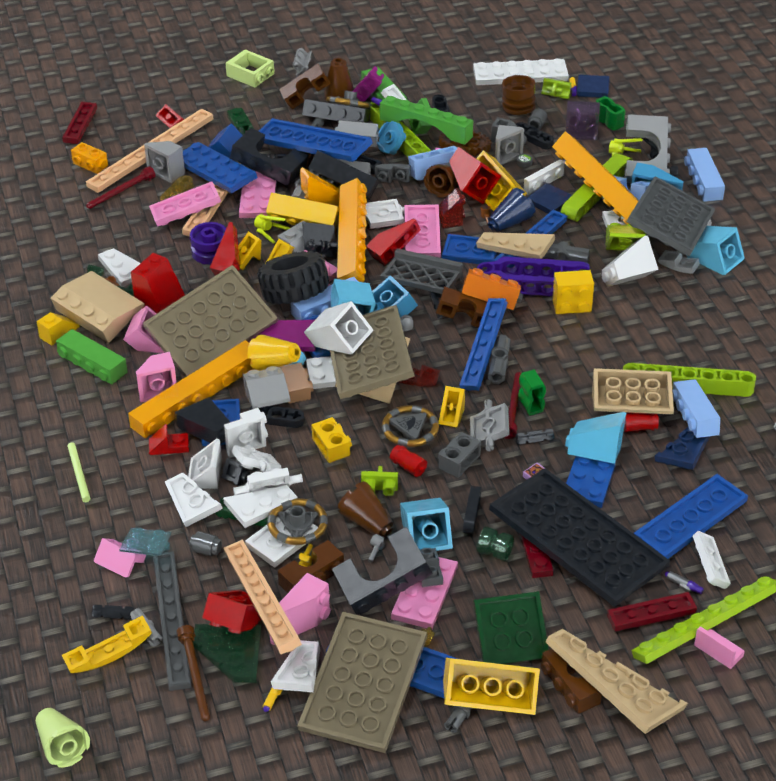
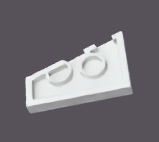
[165,473,223,527]
[223,485,298,528]
[271,640,320,692]

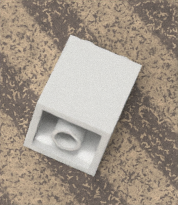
[602,235,658,287]
[304,301,373,355]

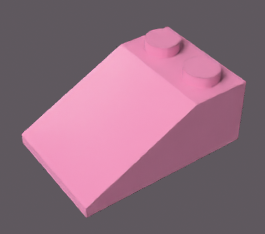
[270,573,331,645]

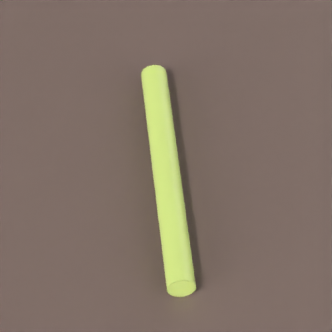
[67,443,90,502]

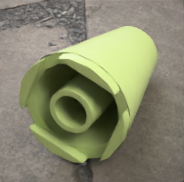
[35,708,90,768]

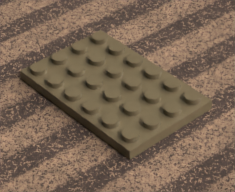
[143,265,278,377]
[330,305,415,400]
[297,612,427,753]

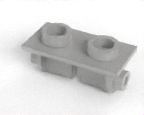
[292,48,312,76]

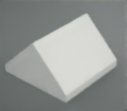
[188,439,222,489]

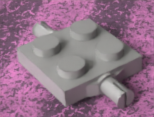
[470,399,509,451]

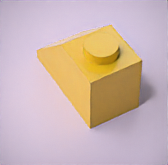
[37,312,79,346]

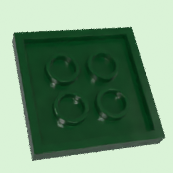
[473,591,549,664]

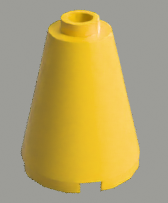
[247,335,301,371]

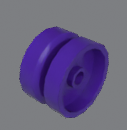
[190,222,226,265]

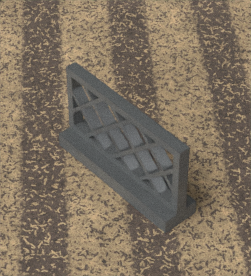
[380,248,463,294]

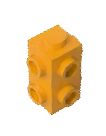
[71,142,108,174]

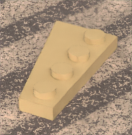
[476,232,555,259]

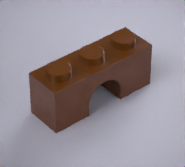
[279,63,331,109]
[436,286,487,327]
[278,540,344,593]
[541,649,602,714]

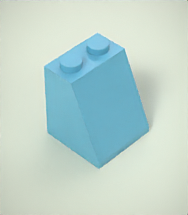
[686,226,745,275]
[330,279,375,315]
[565,412,626,464]
[400,498,453,551]

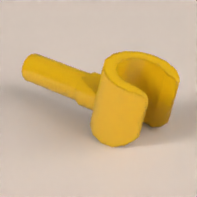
[299,544,313,567]

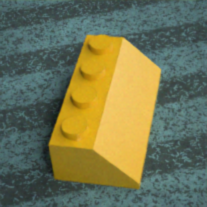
[476,150,527,211]
[266,192,339,229]
[443,658,540,715]

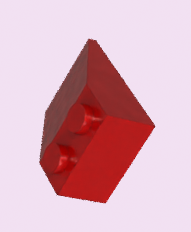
[202,590,261,634]

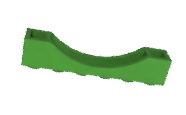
[380,96,473,145]

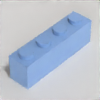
[684,148,725,202]
[291,277,358,320]
[672,379,720,438]

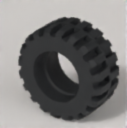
[257,251,329,304]

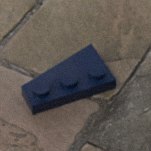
[655,427,710,470]

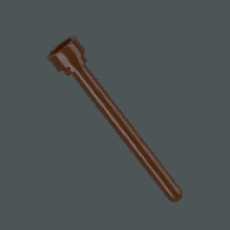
[176,625,210,722]

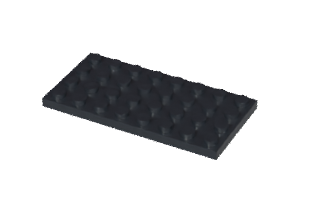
[489,468,670,607]

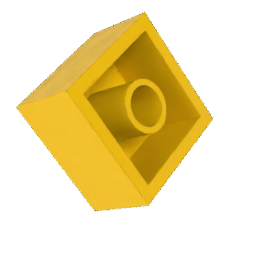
[552,270,594,314]

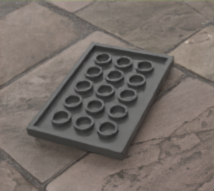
[626,176,715,256]

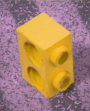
[311,417,352,463]

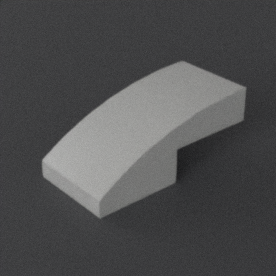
[658,250,700,274]

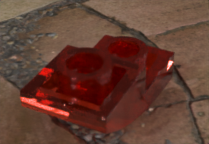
[398,365,440,386]

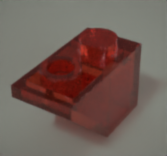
[439,188,466,229]

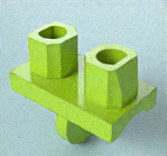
[541,78,572,99]
[361,466,398,496]

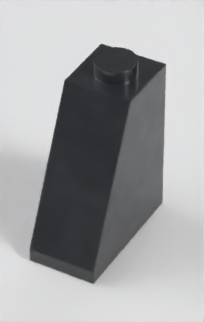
[175,397,230,444]

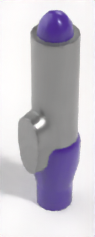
[665,571,704,594]

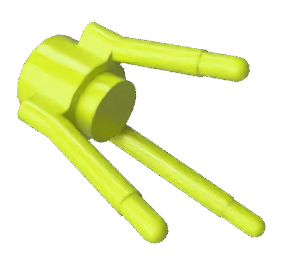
[609,138,643,161]
[254,214,290,244]

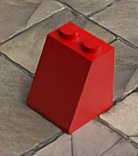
[449,147,501,204]
[131,253,185,313]

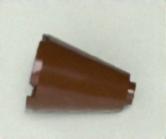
[324,58,354,100]
[424,162,458,198]
[338,481,393,537]

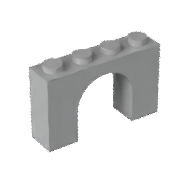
[625,115,671,183]
[335,120,379,175]

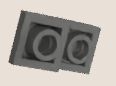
[375,164,411,183]
[420,548,443,587]

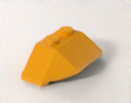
[300,167,340,209]

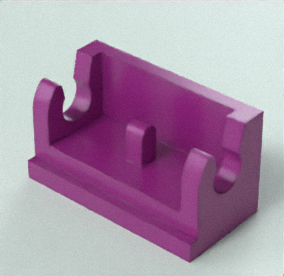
[352,66,384,102]

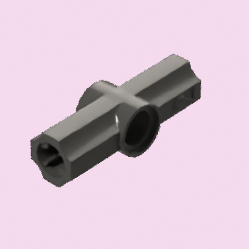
[543,241,590,263]
[488,334,511,384]

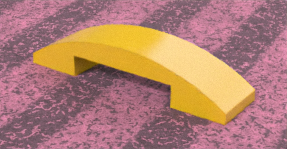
[62,615,152,673]

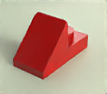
[149,424,189,455]

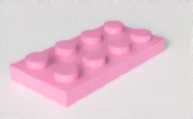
[239,171,277,218]
[149,181,221,227]
[404,204,441,258]
[391,557,458,630]

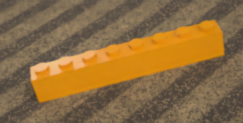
[552,131,639,225]
[337,178,367,282]
[128,340,253,438]

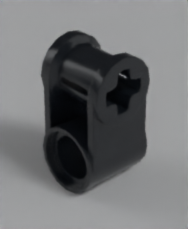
[432,94,450,112]

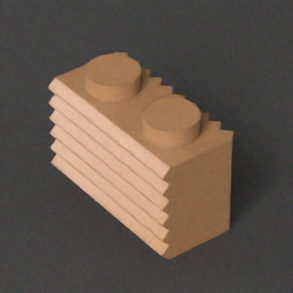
[280,363,314,404]

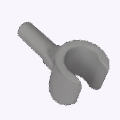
[368,534,385,563]

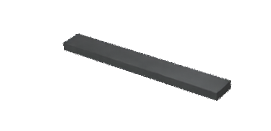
[153,551,192,691]

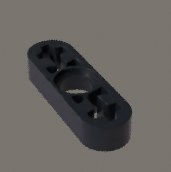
[516,122,554,149]
[249,406,305,428]
[463,485,482,534]

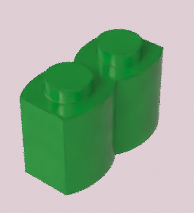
[594,96,625,130]
[518,369,546,416]

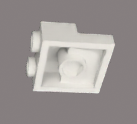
[224,408,268,458]

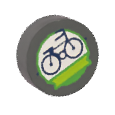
[516,153,533,168]

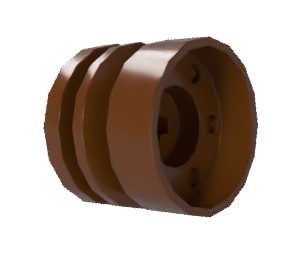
[502,75,535,115]

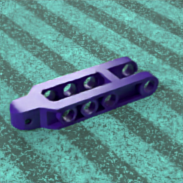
[477,256,591,296]

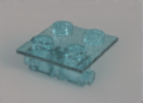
[119,528,171,556]

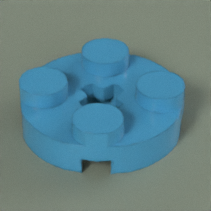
[377,121,406,155]

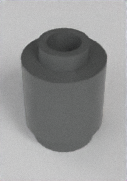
[528,108,547,130]
[189,531,222,556]

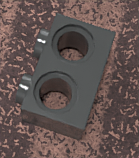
[438,432,481,478]

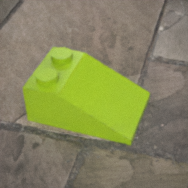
[606,223,646,250]

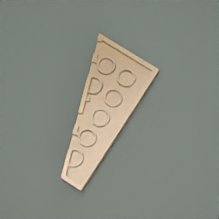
[546,629,688,734]

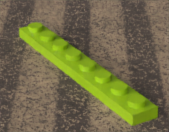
[631,576,776,664]

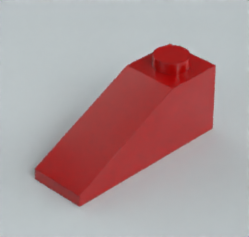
[366,218,421,266]
[210,222,240,276]

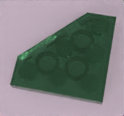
[193,624,261,683]

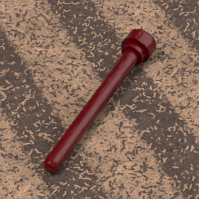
[86,166,156,209]
[505,372,521,439]

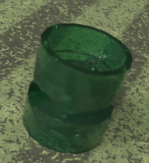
[477,526,514,561]

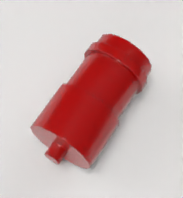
[624,412,659,432]
[390,445,427,477]

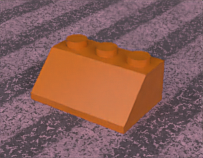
[461,268,521,310]

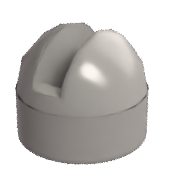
[400,315,413,331]

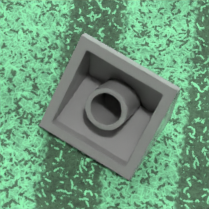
[495,125,524,165]

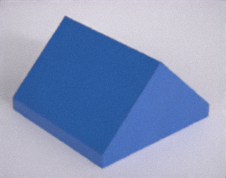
[208,123,243,158]

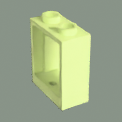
[226,50,274,88]

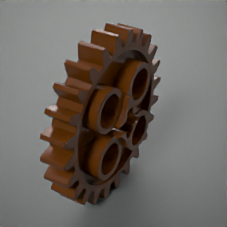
[439,131,492,157]

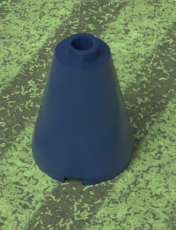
[488,188,536,232]

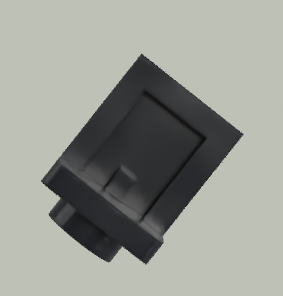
[221,458,250,486]

